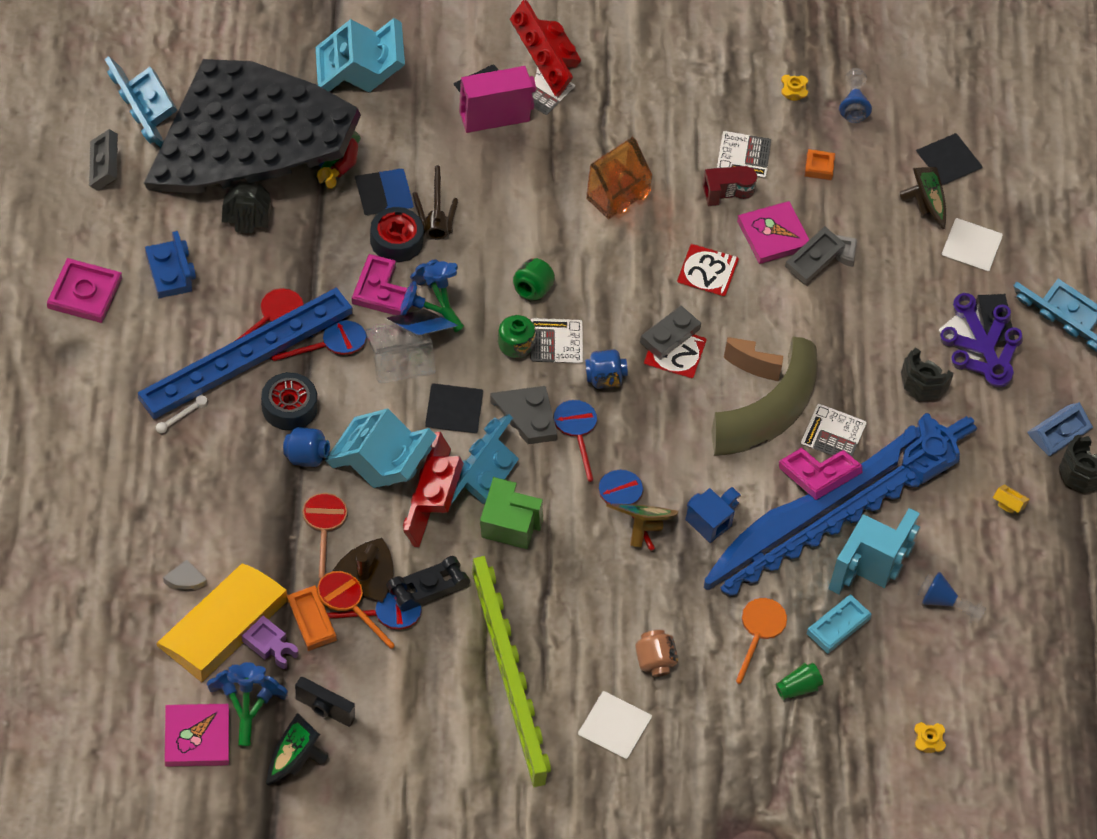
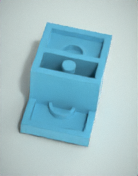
[316,18,405,92]
[325,408,437,488]
[829,508,920,594]

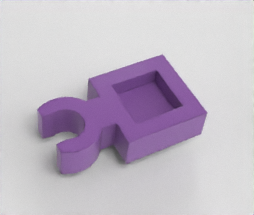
[242,616,298,669]

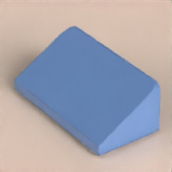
[1027,402,1093,456]

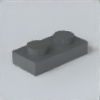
[89,129,118,191]
[785,226,845,285]
[640,306,701,360]

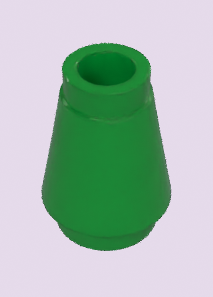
[775,662,824,700]

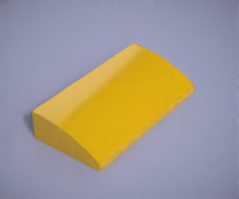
[156,563,287,682]

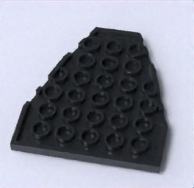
[144,59,361,193]

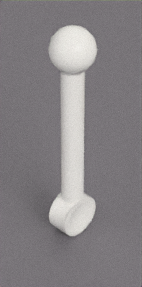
[156,395,207,434]

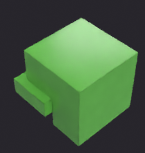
[480,477,543,549]

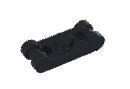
[386,556,470,611]

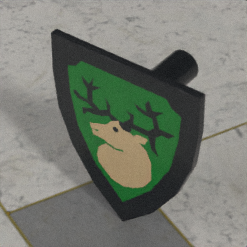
[266,713,328,785]

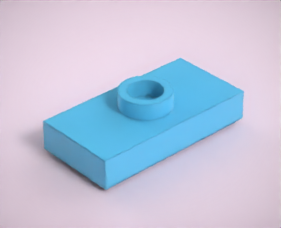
[806,594,872,654]

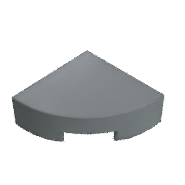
[835,235,857,267]
[163,560,207,590]

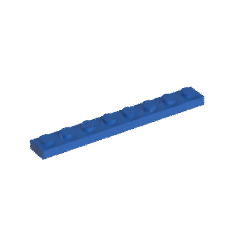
[138,287,352,420]

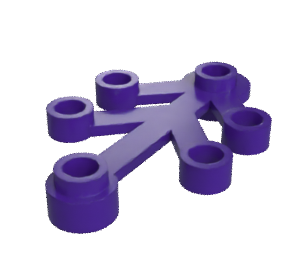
[940,293,1023,388]

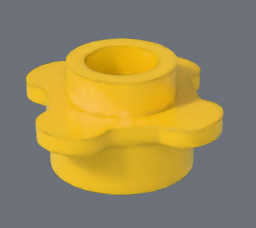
[781,75,808,101]
[914,722,946,753]

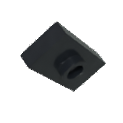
[976,294,1015,347]
[295,677,355,727]

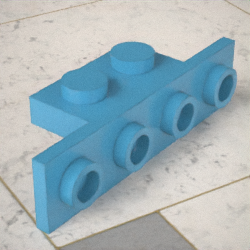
[105,56,177,148]
[1014,278,1097,352]
[451,414,519,504]

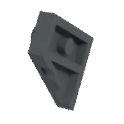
[490,386,557,444]

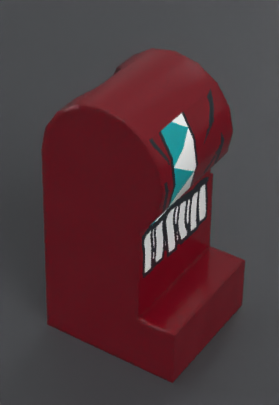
[702,166,757,206]

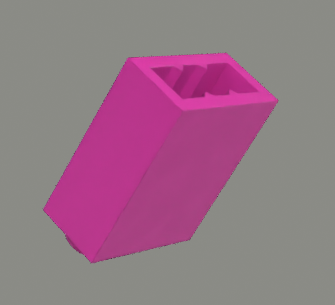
[459,66,536,133]

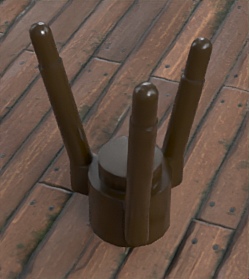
[412,165,458,240]

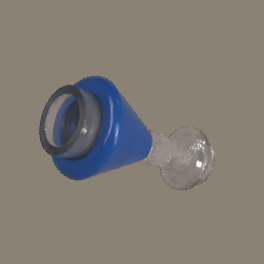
[839,68,872,123]
[918,572,986,623]

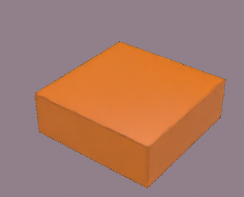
[804,149,835,180]

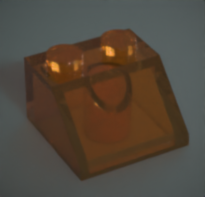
[586,137,652,220]

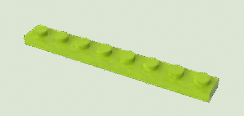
[472,556,551,788]

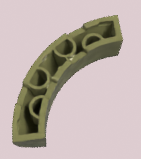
[711,337,818,456]

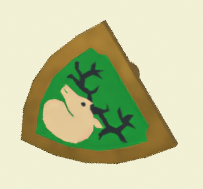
[606,504,678,547]

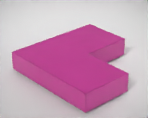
[351,254,411,315]
[779,448,863,500]

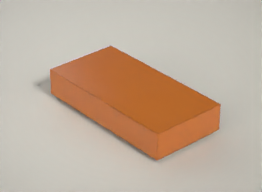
[287,585,337,651]

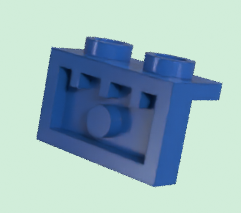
[145,231,196,299]

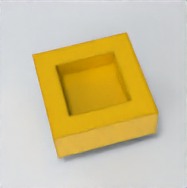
[993,484,1030,513]

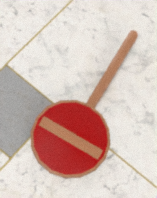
[302,493,348,579]

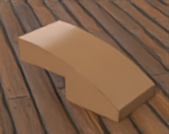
[724,337,783,381]

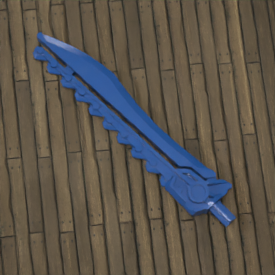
[704,413,977,596]

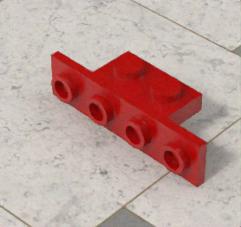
[510,0,582,97]
[403,432,464,547]

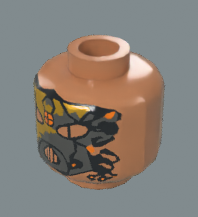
[635,630,678,677]

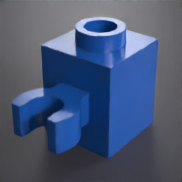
[685,487,741,543]

